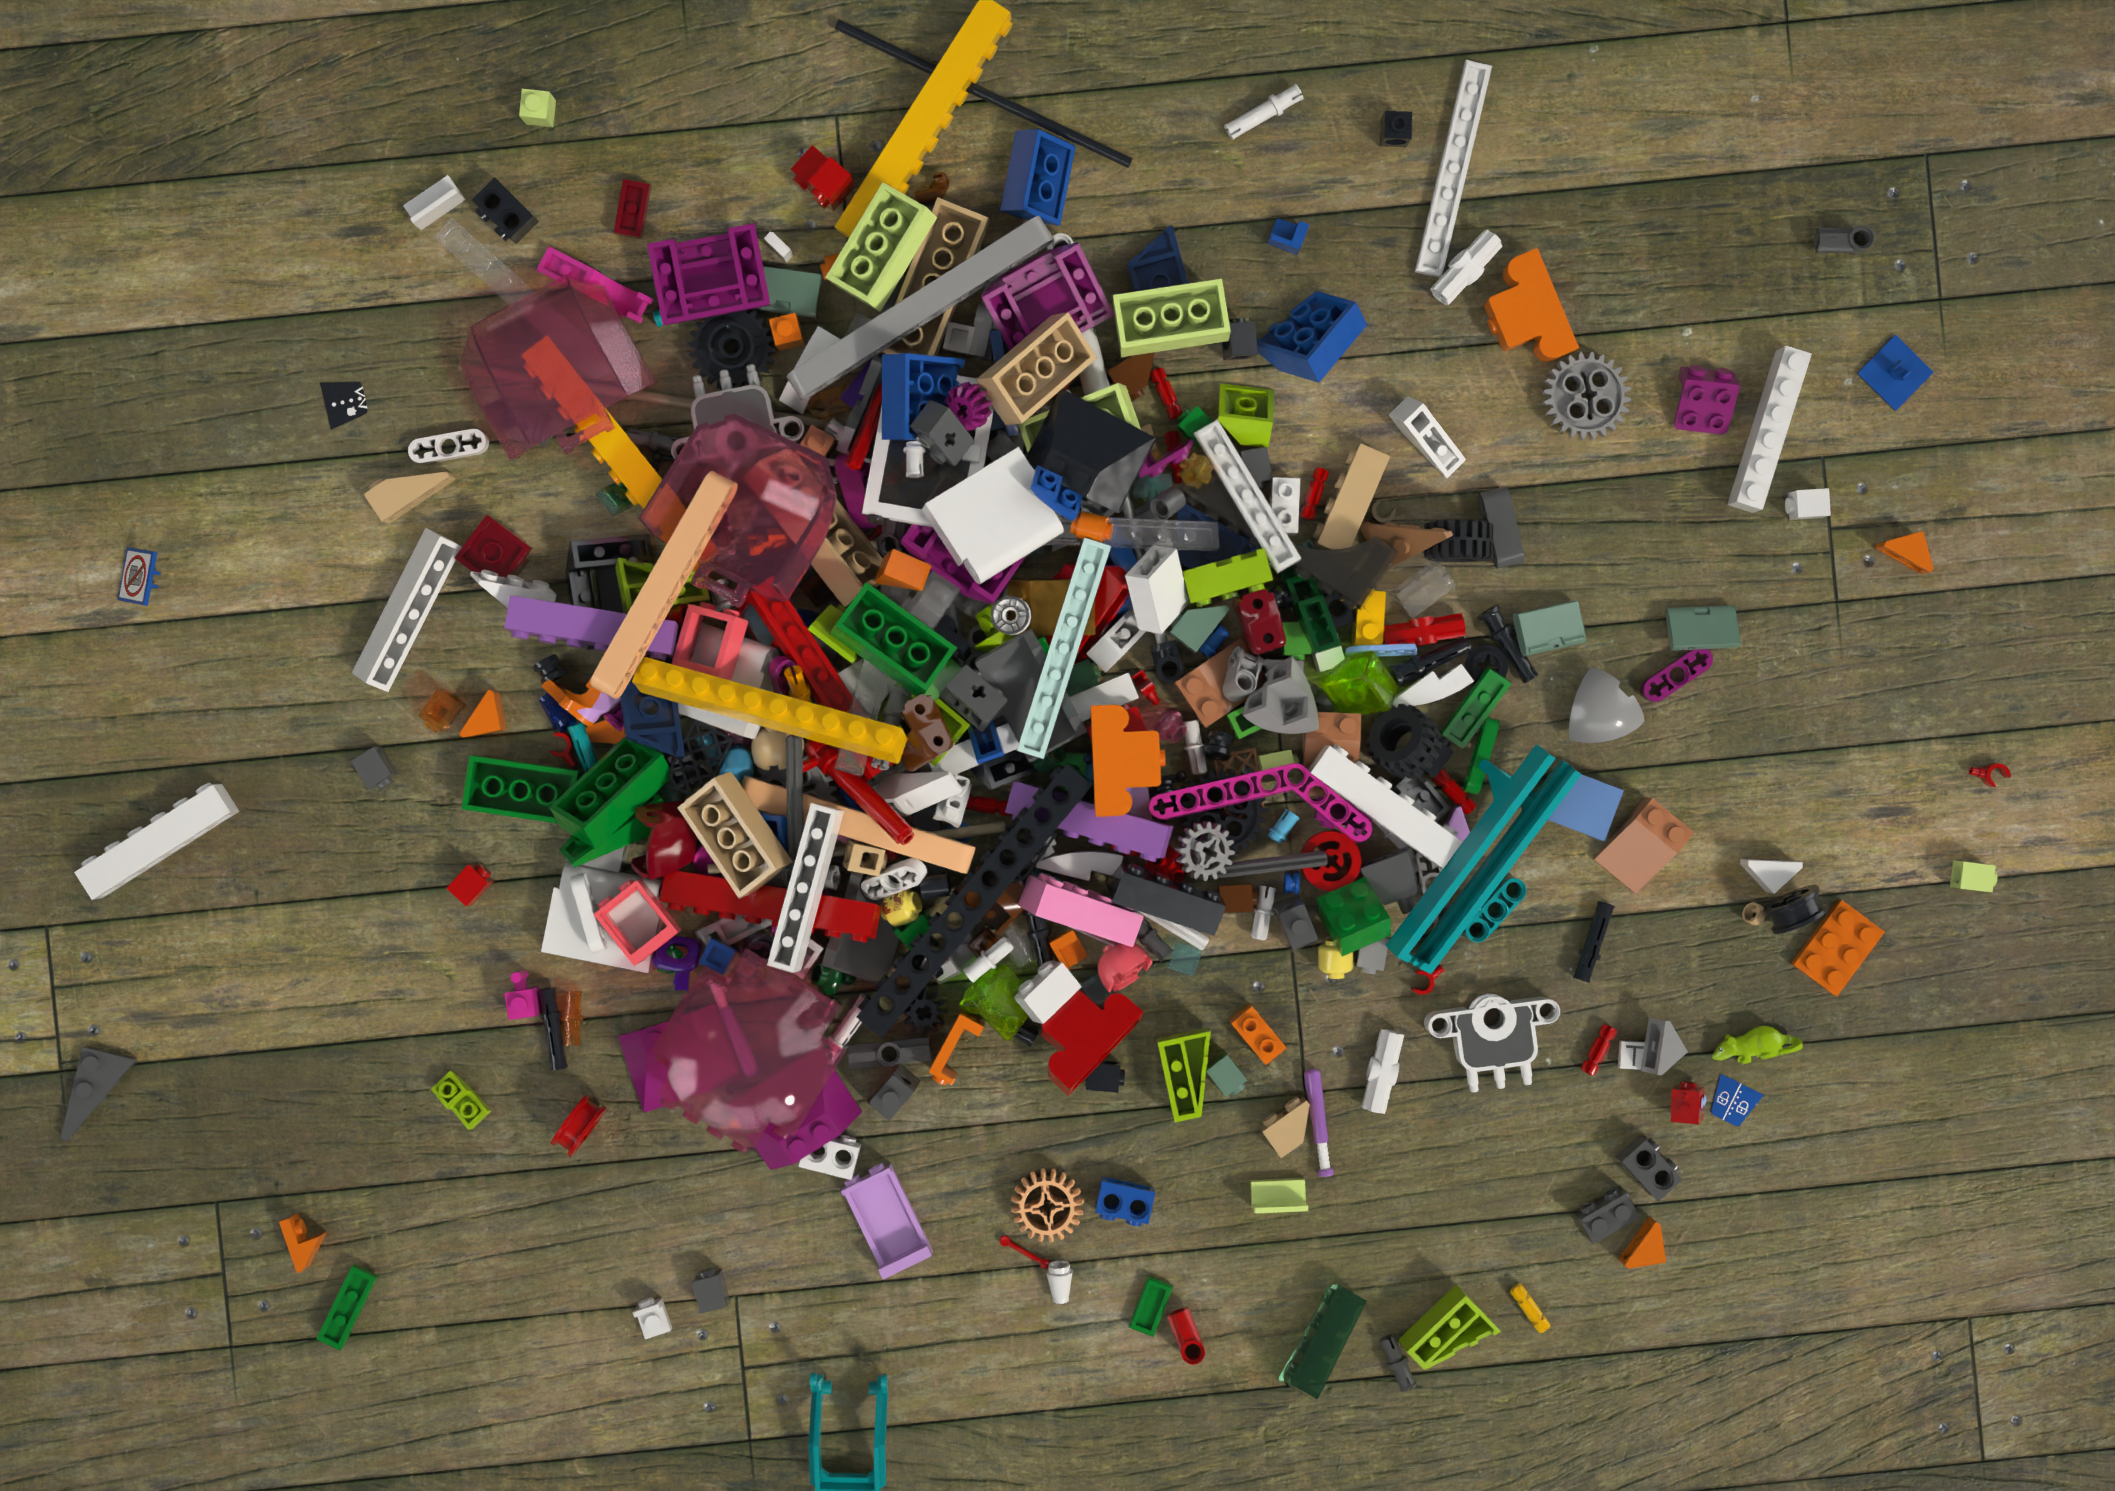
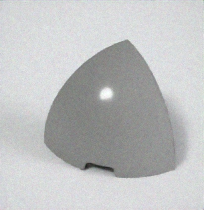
[1243,657,1319,734]
[1569,667,1645,743]

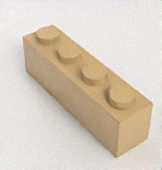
[1313,443,1390,558]

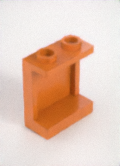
[929,1008,985,1086]

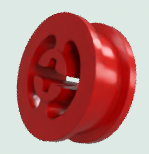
[1300,831,1361,891]
[550,1094,607,1158]

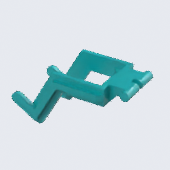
[808,1372,889,1491]

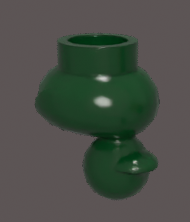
[811,963,857,995]

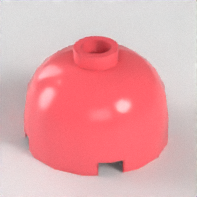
[1097,941,1152,993]

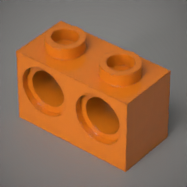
[1229,1003,1286,1065]

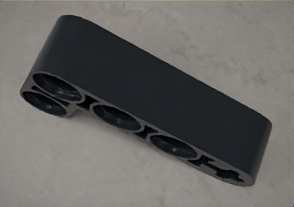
[911,803,952,900]

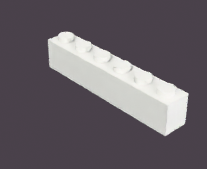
[1727,346,1812,513]
[352,528,462,692]
[1308,744,1462,868]
[74,783,239,900]
[767,803,844,973]

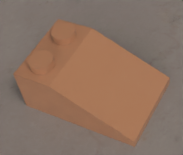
[1174,638,1267,728]
[1301,712,1361,798]
[1593,797,1694,894]

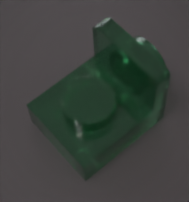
[596,482,633,516]

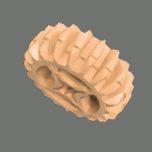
[1011,1168,1084,1242]

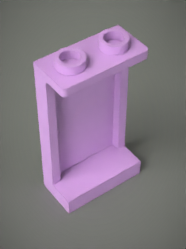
[840,1163,933,1279]

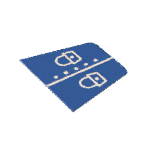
[1711,1074,1764,1126]

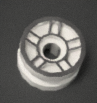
[991,596,1032,635]

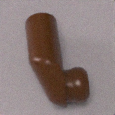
[915,172,950,204]

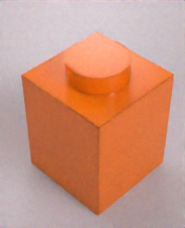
[769,313,805,351]

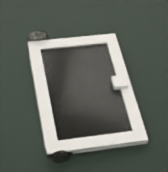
[862,375,994,527]

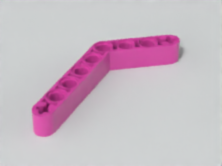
[1149,763,1372,843]

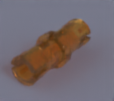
[562,991,583,1046]

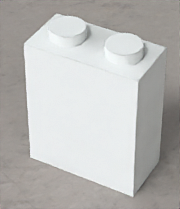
[1125,545,1189,634]

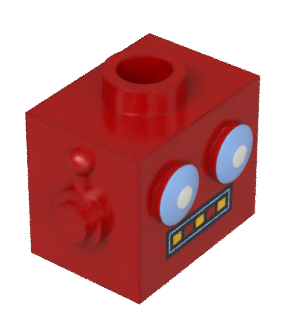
[1671,1082,1706,1125]

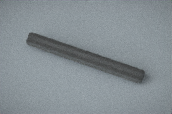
[786,735,804,871]
[1195,851,1328,881]

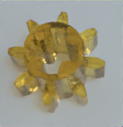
[1178,453,1214,489]

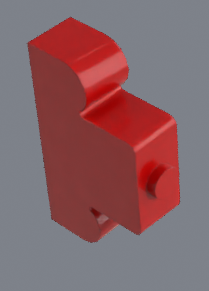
[1047,564,1130,667]
[1041,990,1144,1096]

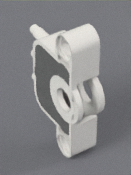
[1424,993,1560,1092]

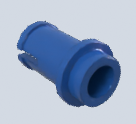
[1198,624,1230,659]

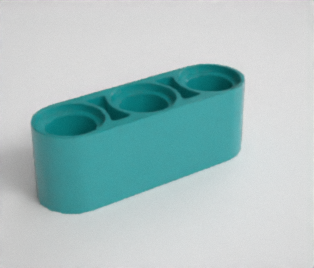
[1462,877,1527,943]

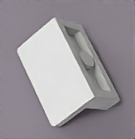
[403,175,466,230]

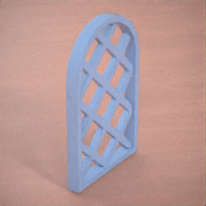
[1345,644,1417,657]

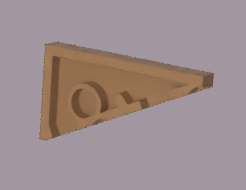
[1360,521,1453,572]

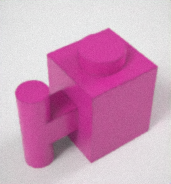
[504,969,542,1020]

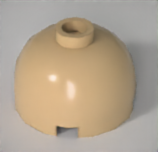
[751,726,806,770]

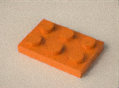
[1790,899,1885,997]

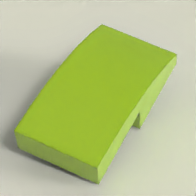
[431,1070,491,1130]

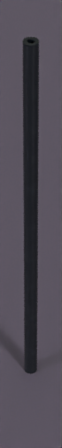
[835,19,1133,168]

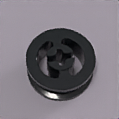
[1762,885,1829,934]

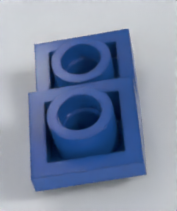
[1030,465,1083,521]

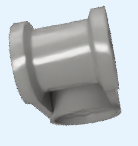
[1222,646,1264,702]

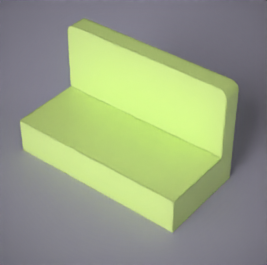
[1250,1178,1308,1213]

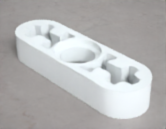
[408,429,489,464]
[861,858,927,900]
[571,873,607,953]

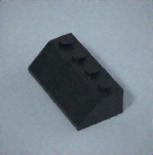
[1107,864,1226,936]

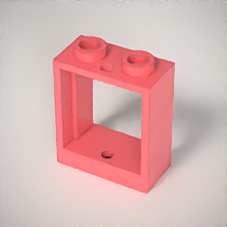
[672,602,748,681]
[594,878,681,966]

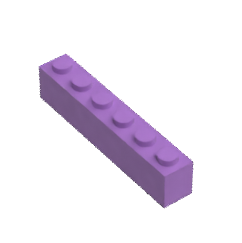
[504,595,679,661]
[1005,781,1173,862]

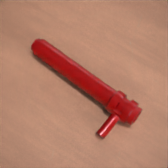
[802,740,914,846]

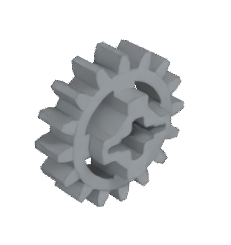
[1175,821,1235,881]

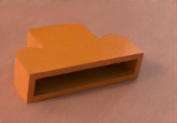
[1484,248,1579,362]
[1090,705,1166,817]

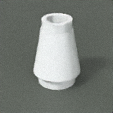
[1046,1261,1073,1304]

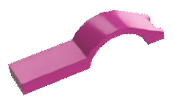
[536,246,653,324]

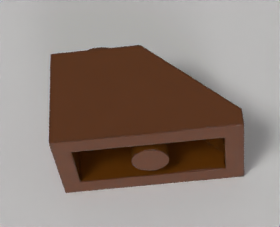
[1107,352,1155,403]

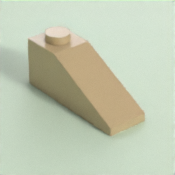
[364,472,456,524]

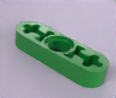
[1463,717,1499,795]

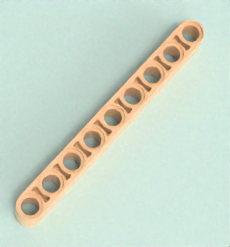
[590,471,738,699]
[741,775,976,874]

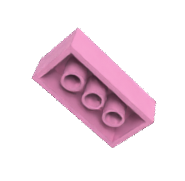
[1018,873,1144,947]

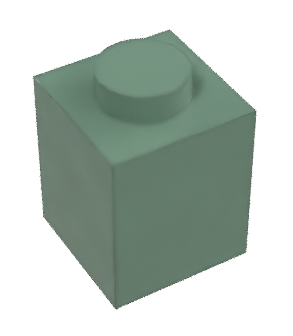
[1206,1051,1247,1097]

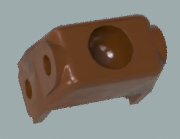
[881,694,953,771]
[951,861,1026,938]

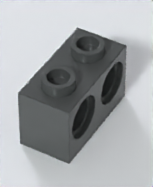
[1616,1135,1682,1202]

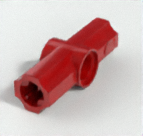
[1383,613,1466,646]

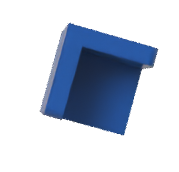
[1267,218,1310,255]
[699,938,739,975]

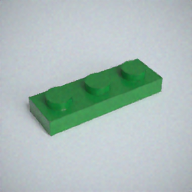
[1440,667,1512,749]
[316,1264,379,1351]

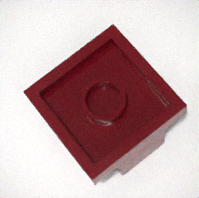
[454,515,533,578]

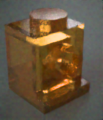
[419,689,466,733]

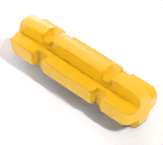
[1510,1283,1550,1333]

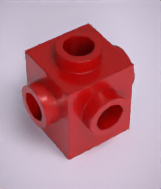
[1144,845,1187,883]

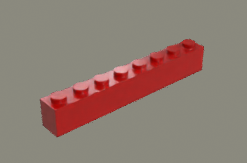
[659,870,881,943]

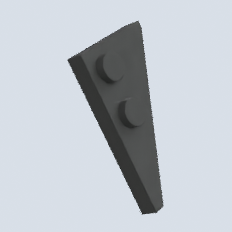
[60,1046,137,1141]

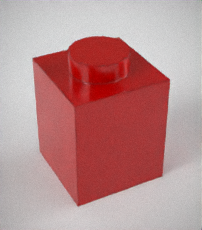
[446,863,494,907]

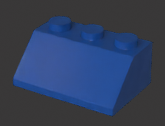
[1000,129,1076,226]

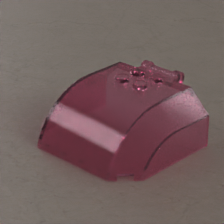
[460,274,658,461]
[639,413,836,608]

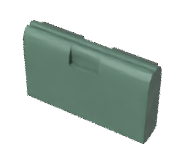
[753,266,822,318]
[1513,600,1586,657]
[1666,605,1741,651]

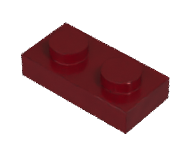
[613,179,652,240]

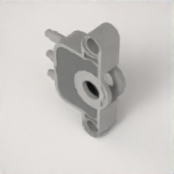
[671,364,805,466]

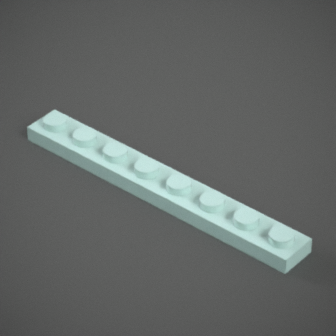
[1017,538,1111,759]

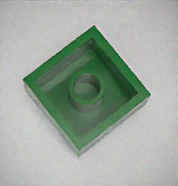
[1316,877,1391,957]

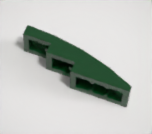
[1278,550,1341,654]

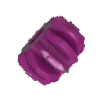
[944,382,993,431]

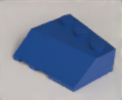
[1256,291,1367,383]
[882,353,965,441]

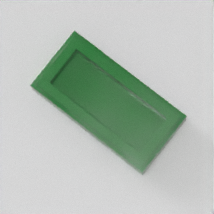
[1128,1275,1173,1337]

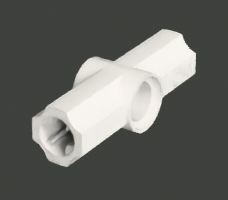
[1430,229,1502,305]
[1361,1029,1404,1114]

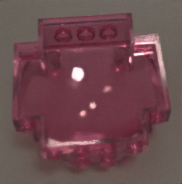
[651,948,846,1154]

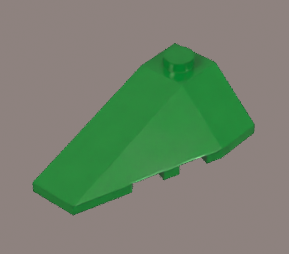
[559,793,664,867]

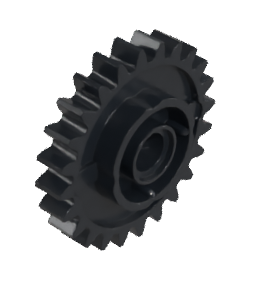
[688,310,777,390]

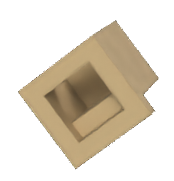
[842,839,887,877]

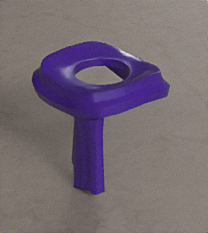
[652,936,702,991]

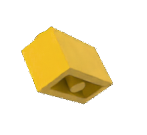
[1351,590,1386,646]

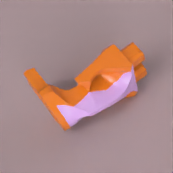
[541,653,649,728]

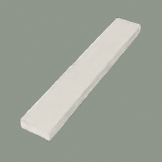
[1194,419,1301,573]

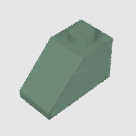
[1168,606,1230,653]

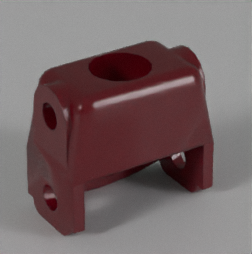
[1233,589,1286,655]
[631,801,698,880]

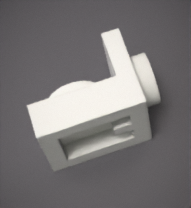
[632,1297,672,1339]

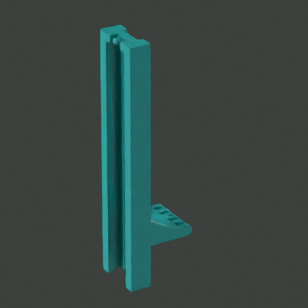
[1385,744,1582,974]

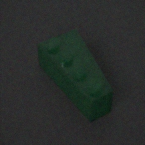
[1277,1284,1367,1400]

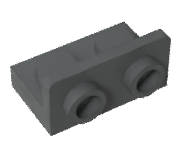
[1390,773,1451,822]
[1575,1187,1640,1244]

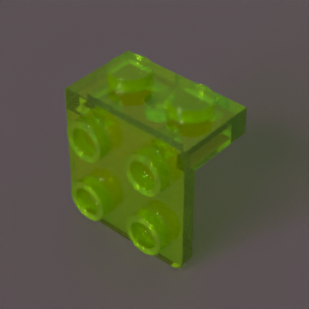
[958,964,1028,1041]

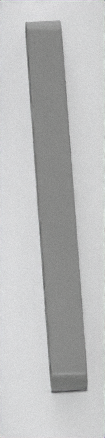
[786,216,1055,400]

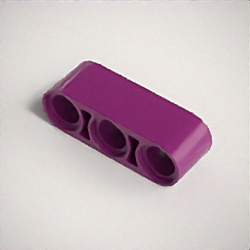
[835,454,884,530]

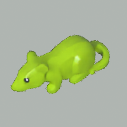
[1711,1025,1803,1064]

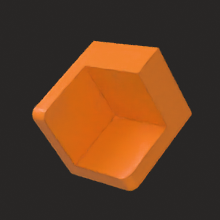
[1049,928,1087,970]

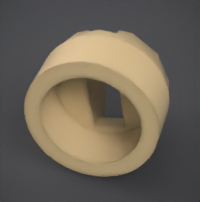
[1742,902,1766,926]

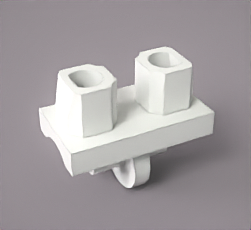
[933,774,972,828]

